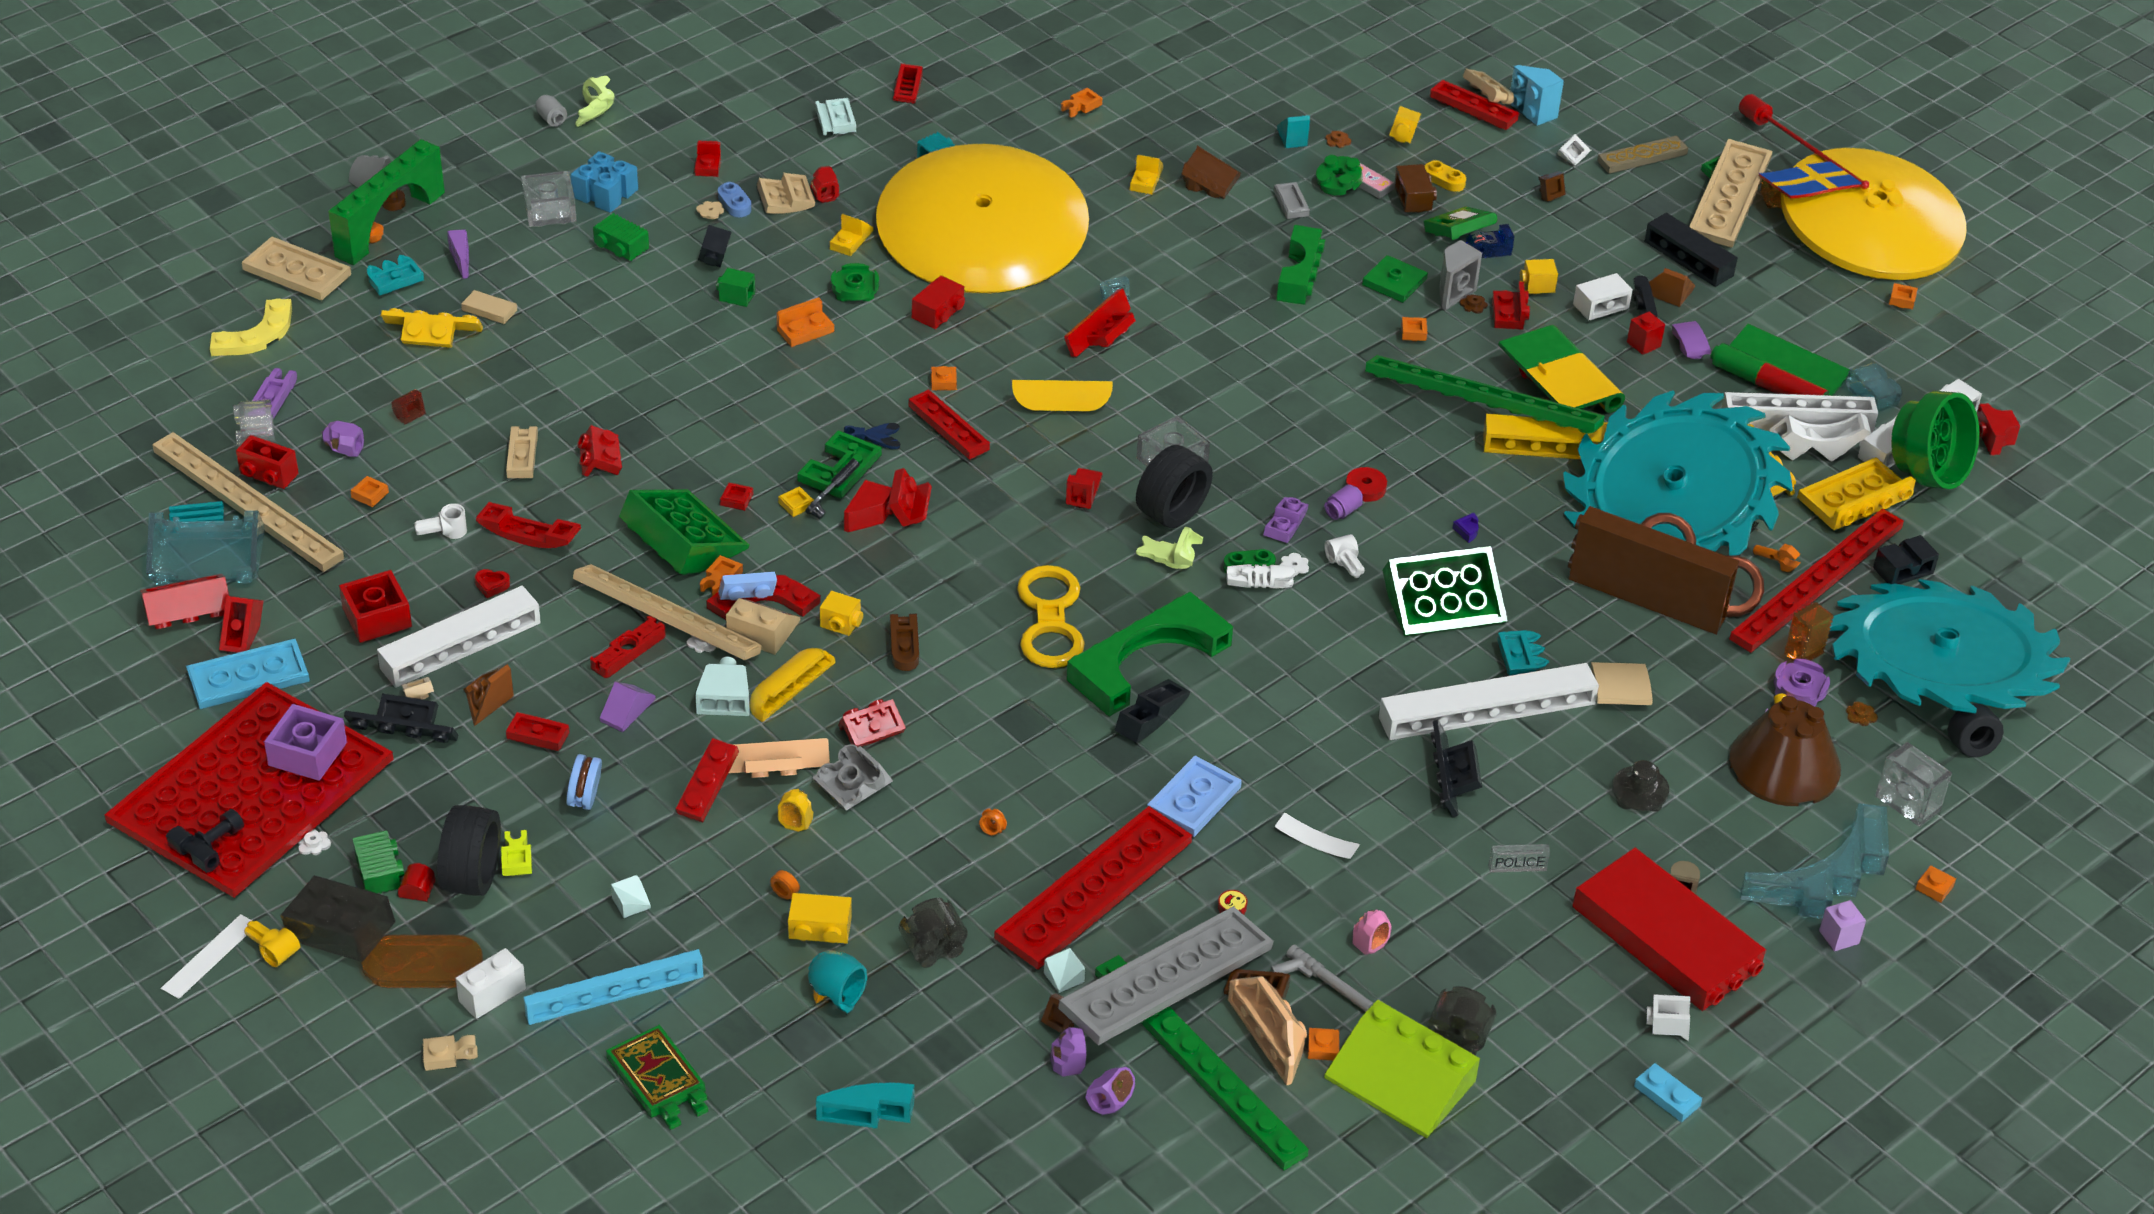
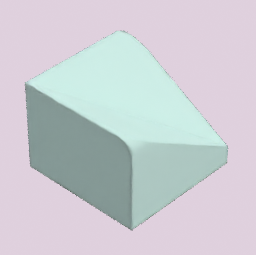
[611,875,651,918]
[1044,948,1085,993]

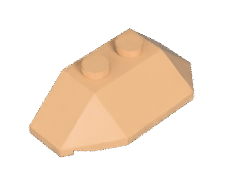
[1228,976,1307,1086]

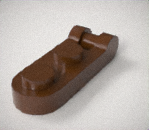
[890,613,919,671]

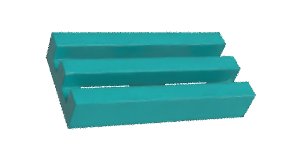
[169,501,224,531]

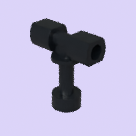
[166,809,244,873]

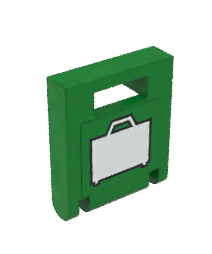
[1423,206,1497,240]

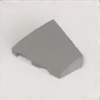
[349,155,391,188]

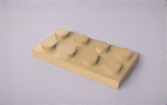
[242,237,351,301]

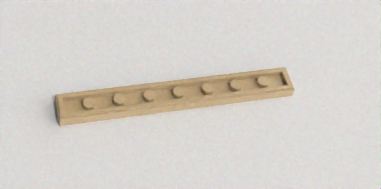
[573,564,762,660]

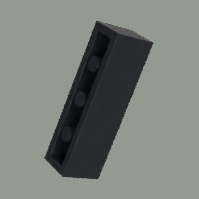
[1644,212,1738,287]

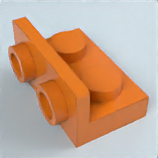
[777,297,834,347]

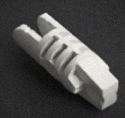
[1226,564,1296,588]

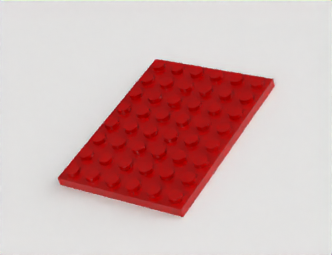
[104,682,394,898]

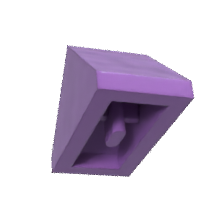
[600,682,655,732]

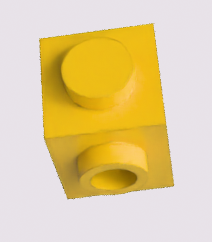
[1389,106,1421,143]
[1520,259,1558,294]
[820,591,863,636]

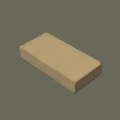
[461,290,517,324]

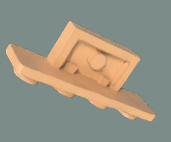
[729,738,830,778]

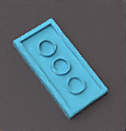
[186,638,310,709]

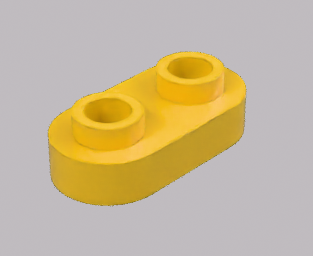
[1425,160,1466,192]

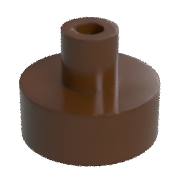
[382,189,406,211]

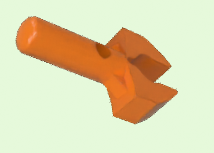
[1753,544,1801,572]

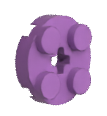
[1774,659,1830,707]

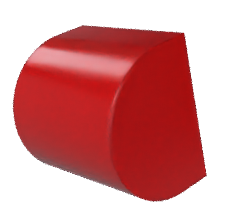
[398,863,436,901]

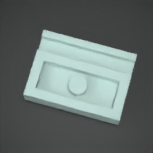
[815,98,856,135]

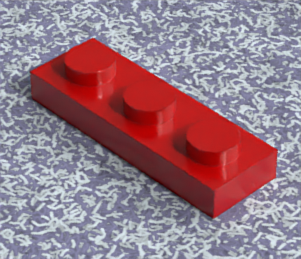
[676,738,739,823]

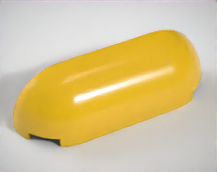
[1012,380,1113,411]
[749,648,836,722]

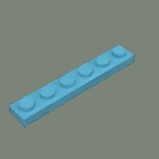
[523,949,703,1025]

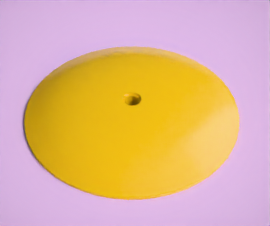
[876,144,1089,293]

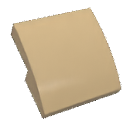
[757,173,815,214]
[1591,662,1652,705]

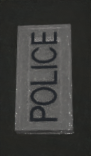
[1488,844,1550,873]

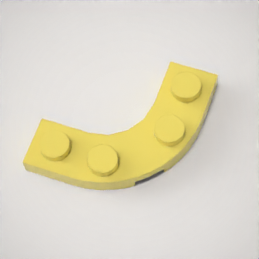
[210,299,292,356]

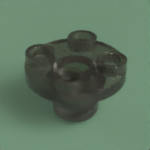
[1612,760,1669,812]

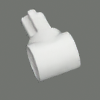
[414,504,467,539]
[1324,534,1365,578]

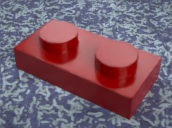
[506,712,570,751]

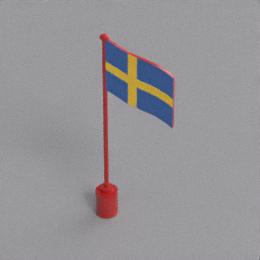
[1739,94,1869,199]

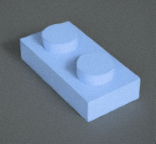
[718,572,777,600]

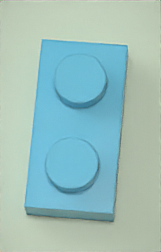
[1634,1063,1703,1122]

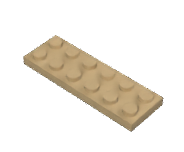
[1689,139,1773,248]

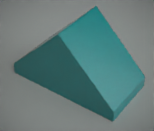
[1277,115,1310,148]

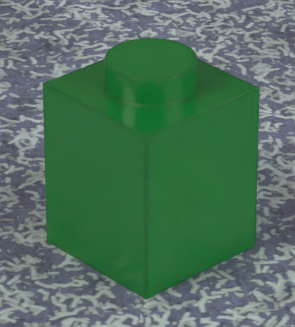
[716,268,756,307]

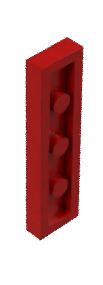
[1430,79,1519,130]
[908,389,990,460]

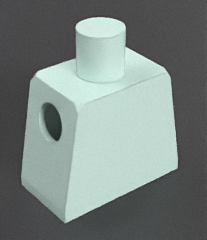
[696,657,750,716]

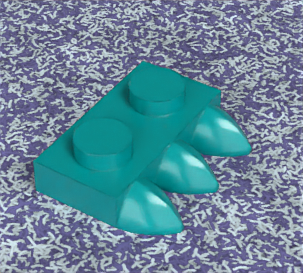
[367,255,424,296]
[1497,630,1549,676]

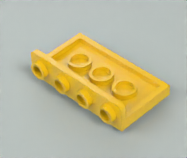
[1797,457,1916,530]

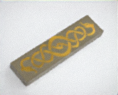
[1597,135,1688,174]

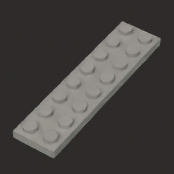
[1058,906,1274,1045]

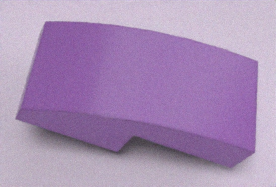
[1672,321,1711,359]
[1263,497,1309,543]

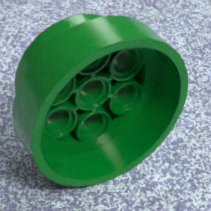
[1891,391,1979,489]

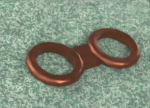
[1641,513,1764,617]

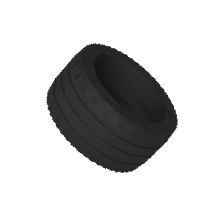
[1136,445,1213,528]
[437,805,501,896]

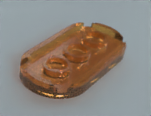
[361,935,483,988]

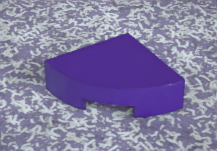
[1452,513,1479,543]

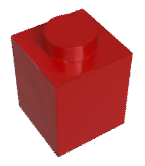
[1627,311,1665,355]

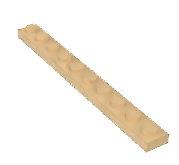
[152,432,344,572]

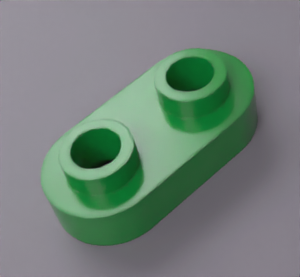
[1223,549,1276,574]

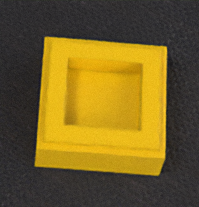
[778,486,814,517]

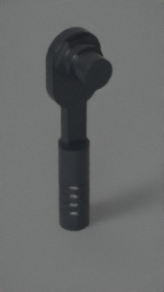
[805,458,860,519]

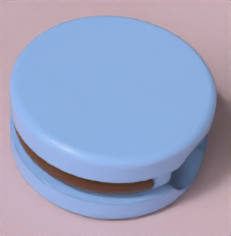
[566,754,602,810]

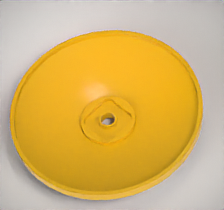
[1781,148,1966,280]

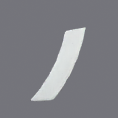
[1275,813,1360,859]

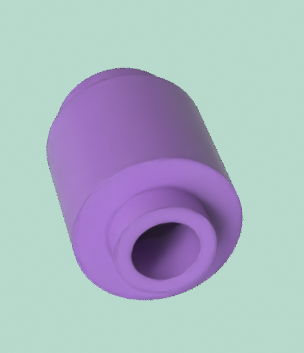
[1324,484,1363,520]

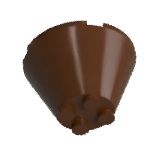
[1729,696,1841,806]

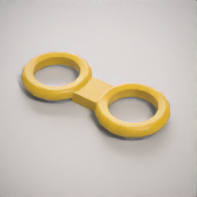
[1017,565,1085,668]

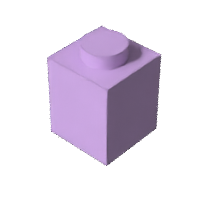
[1819,900,1866,952]

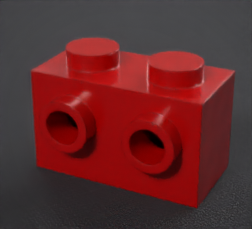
[236,435,299,489]

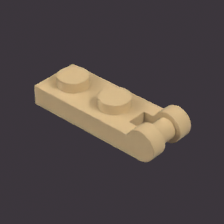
[1463,69,1514,105]
[506,426,538,479]

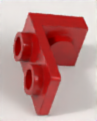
[1066,468,1103,509]

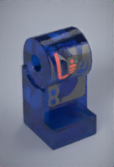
[1466,224,1515,258]

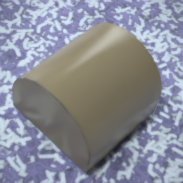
[1670,861,1700,894]

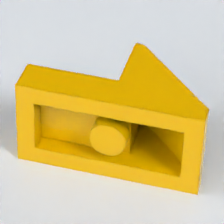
[1130,155,1163,195]
[830,214,874,256]

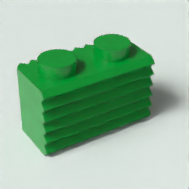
[593,213,649,261]
[352,830,405,897]

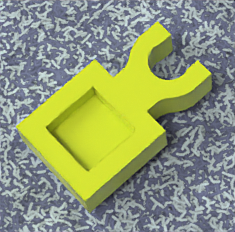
[501,830,532,876]

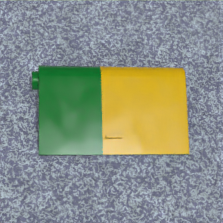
[1498,325,1625,413]

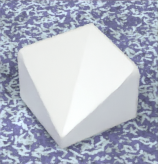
[1557,134,1591,166]

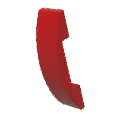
[476,502,581,548]

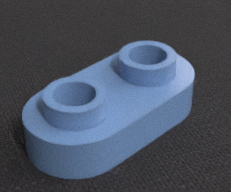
[718,182,751,217]

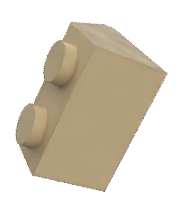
[726,598,800,655]

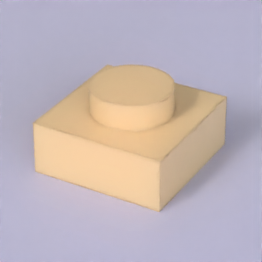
[402,677,434,700]

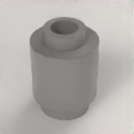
[536,95,567,127]

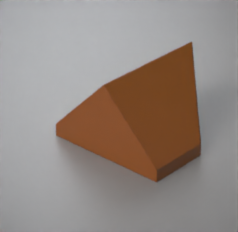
[1649,268,1695,307]
[463,664,514,726]

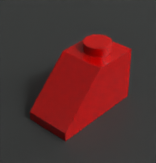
[844,480,893,532]
[219,596,264,653]

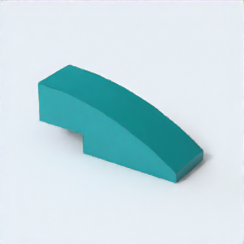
[816,1083,914,1129]

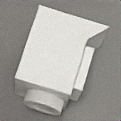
[1647,995,1690,1041]

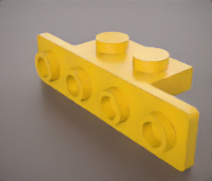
[381,308,483,348]

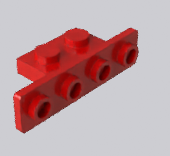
[1064,289,1136,357]

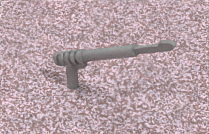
[1271,945,1374,1012]

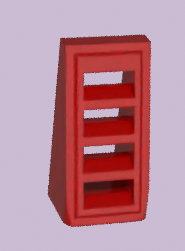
[893,64,923,104]

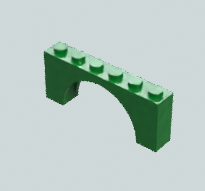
[328,139,445,265]
[1067,592,1233,717]

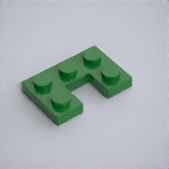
[797,430,882,499]

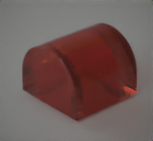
[391,389,426,424]

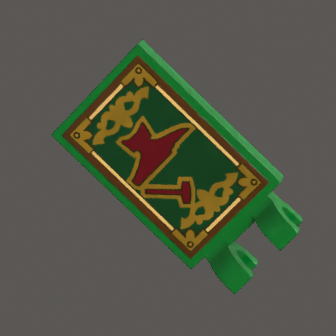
[606,1024,709,1130]

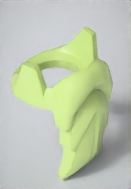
[575,76,615,127]
[1136,527,1203,569]

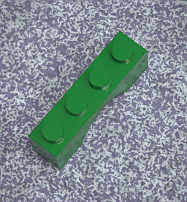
[1277,225,1325,305]

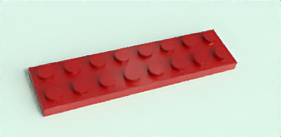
[994,806,1192,970]

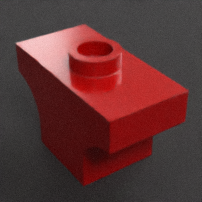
[1977,403,2020,455]

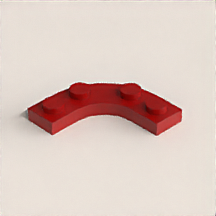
[706,575,821,620]

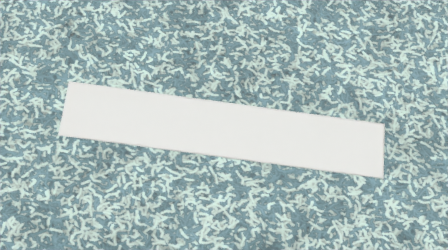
[161,914,252,999]

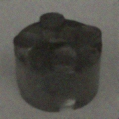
[899,898,968,968]
[1427,986,1497,1056]

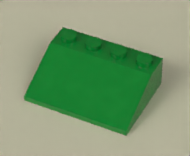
[619,489,750,575]
[1382,546,1507,636]

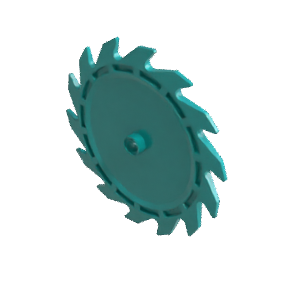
[1563,390,1793,556]
[1824,579,2071,713]

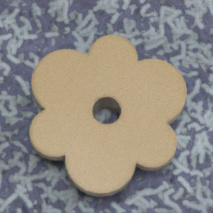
[696,201,724,219]

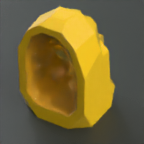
[778,789,813,832]

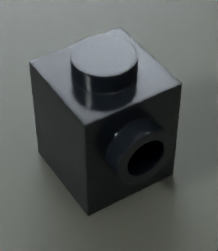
[698,225,732,268]

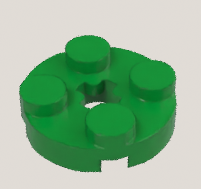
[1316,155,1363,196]
[831,263,879,302]

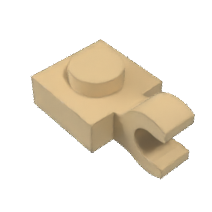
[423,1035,478,1071]

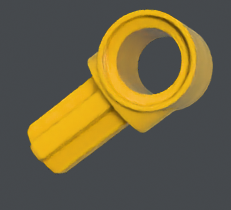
[244,921,301,967]

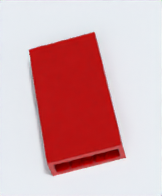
[1572,847,1766,1011]

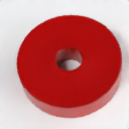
[1346,467,1387,502]

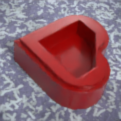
[475,569,510,599]

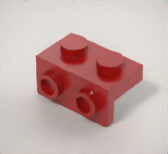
[578,425,622,477]

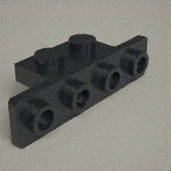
[344,693,458,743]
[1430,719,1482,817]

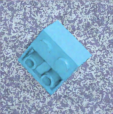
[1510,65,1564,126]

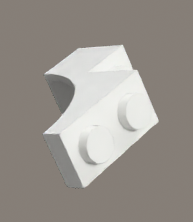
[1769,412,1871,462]

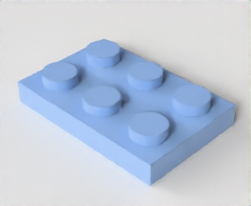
[1147,756,1242,837]

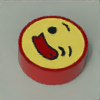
[1218,890,1248,915]

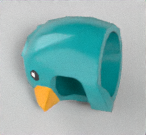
[808,951,867,1013]

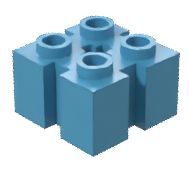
[570,151,638,213]

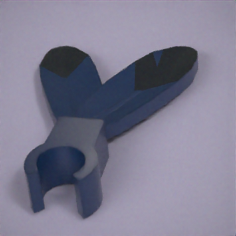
[844,423,901,449]

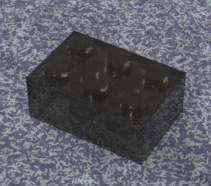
[280,875,396,962]

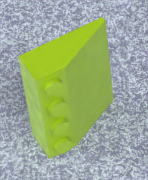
[1324,999,1480,1138]

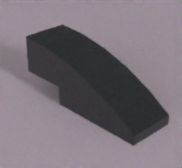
[1115,679,1190,743]

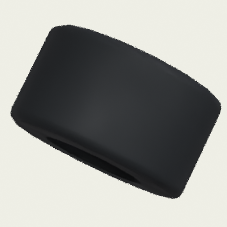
[1948,704,2004,757]

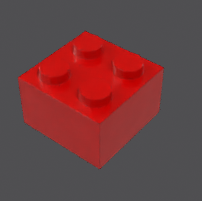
[339,570,412,643]

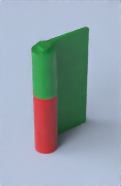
[1710,324,1852,396]

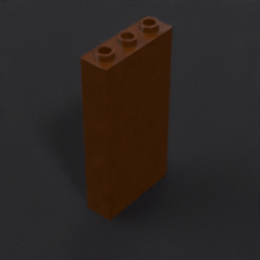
[1568,506,1739,635]

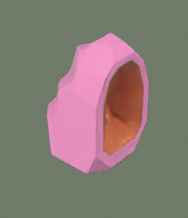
[1352,910,1392,954]

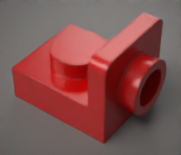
[695,141,721,177]

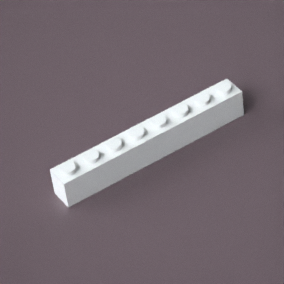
[1379,663,1599,740]

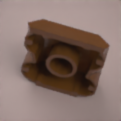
[1182,145,1241,199]

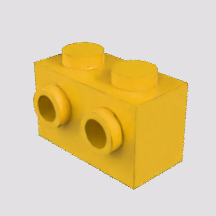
[788,893,852,944]

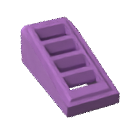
[447,230,469,279]

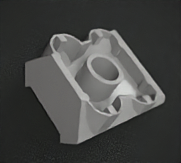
[812,744,893,811]

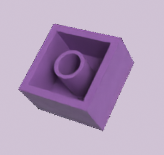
[264,704,347,781]

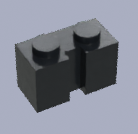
[1873,535,1939,584]

